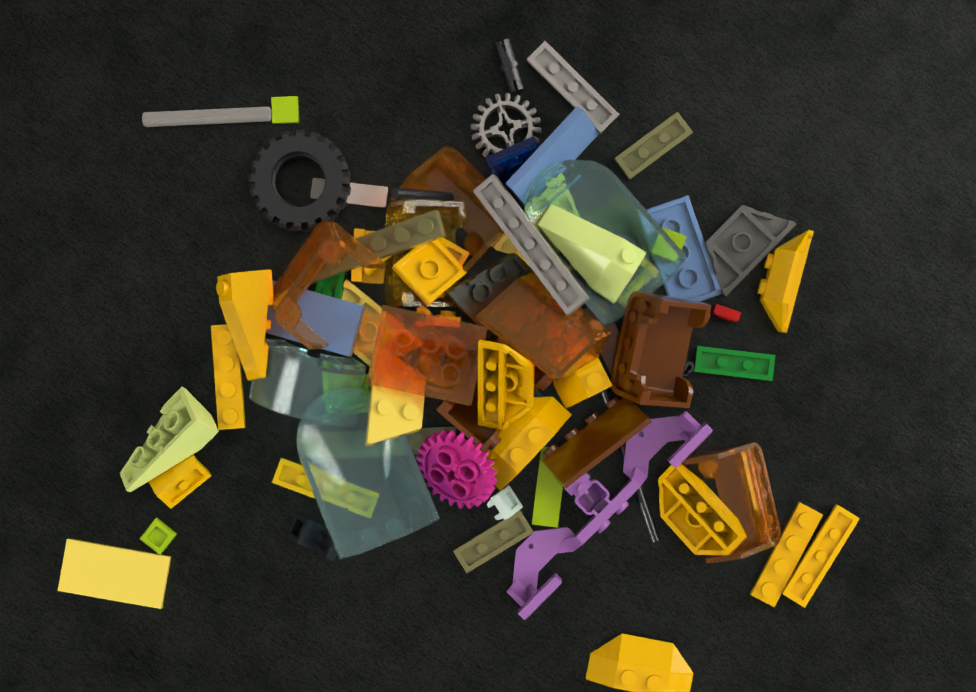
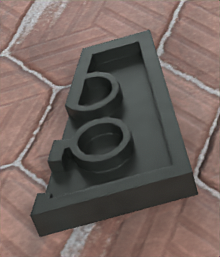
[444,253,533,329]

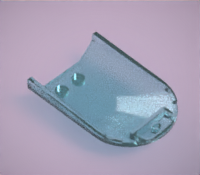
[525,159,687,327]
[296,387,440,560]

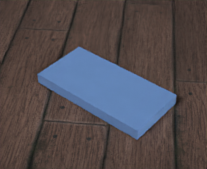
[506,106,600,208]
[638,195,722,302]
[266,280,366,357]

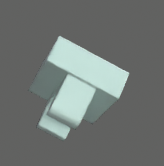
[487,485,523,520]

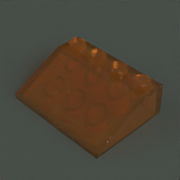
[476,272,611,382]
[366,304,488,406]

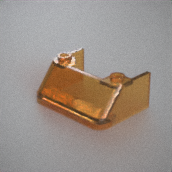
[390,147,505,272]
[271,221,386,349]
[683,442,781,564]

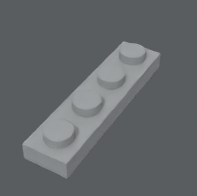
[527,41,619,134]

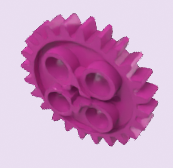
[416,430,497,509]

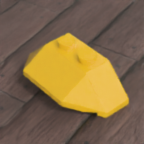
[757,230,814,333]
[478,339,534,430]
[480,397,572,491]
[658,464,747,555]
[586,633,693,692]

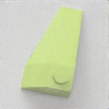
[537,204,646,304]
[120,387,219,492]

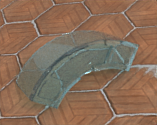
[250,339,366,426]

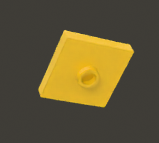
[392,239,467,306]

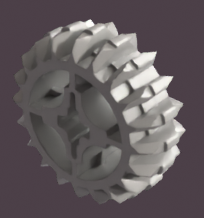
[471,93,541,164]

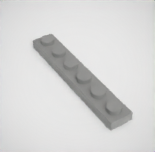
[473,174,590,315]

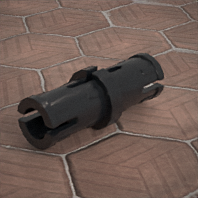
[494,39,526,94]

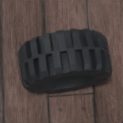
[249,129,351,232]

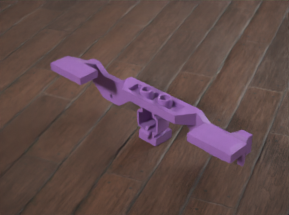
[506,411,713,620]

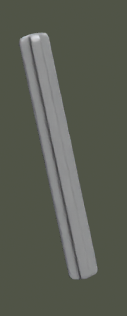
[142,107,272,127]

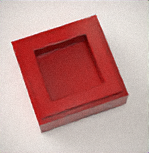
[711,304,741,323]

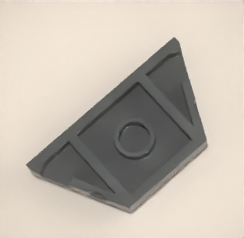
[705,205,796,296]

